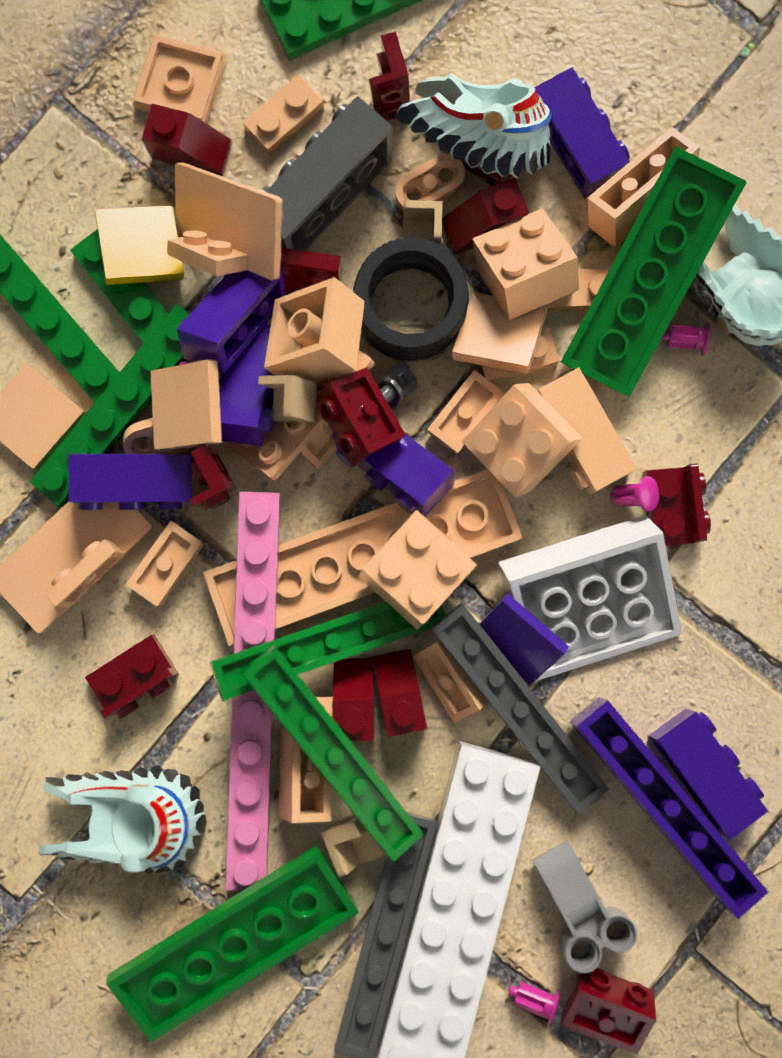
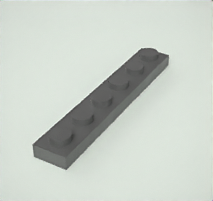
[430,603,609,815]
[334,811,438,1058]

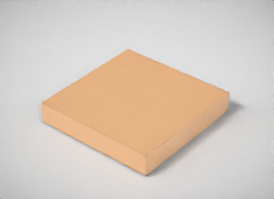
[132,34,227,124]
[452,292,547,374]
[150,360,222,451]
[0,363,86,471]

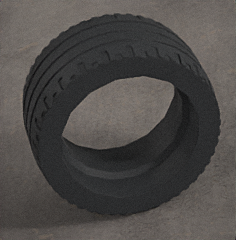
[353,237,469,361]

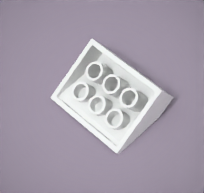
[498,515,682,681]

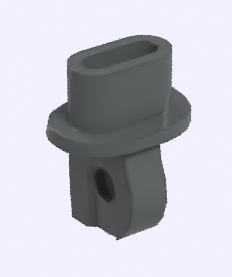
[378,360,417,409]

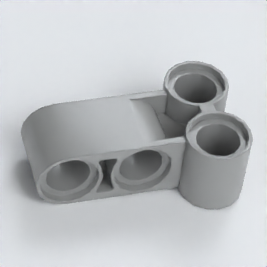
[532,840,637,973]

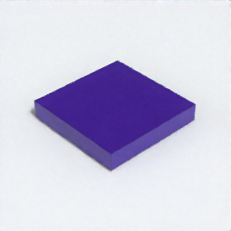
[479,594,569,687]

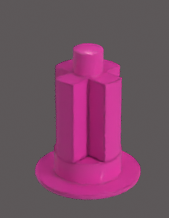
[661,321,710,356]
[610,476,659,512]
[508,982,560,1026]

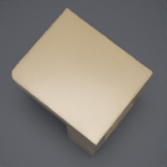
[402,200,443,245]
[258,375,317,422]
[321,814,385,877]

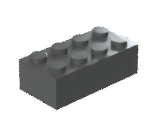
[260,96,393,251]

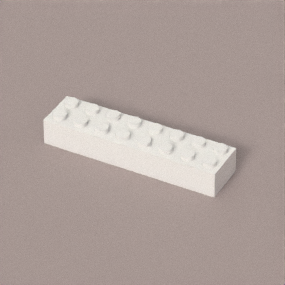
[376,740,540,1058]

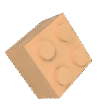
[472,208,579,321]
[264,277,365,382]
[462,383,583,498]
[359,510,477,630]

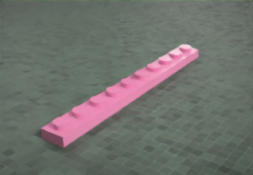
[226,492,280,891]

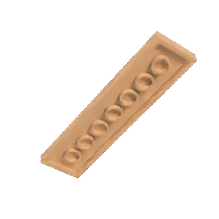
[203,469,523,646]

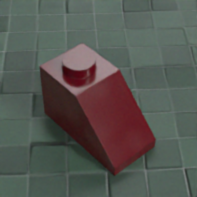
[141,103,232,177]
[442,178,529,255]
[373,649,428,737]
[333,658,375,741]

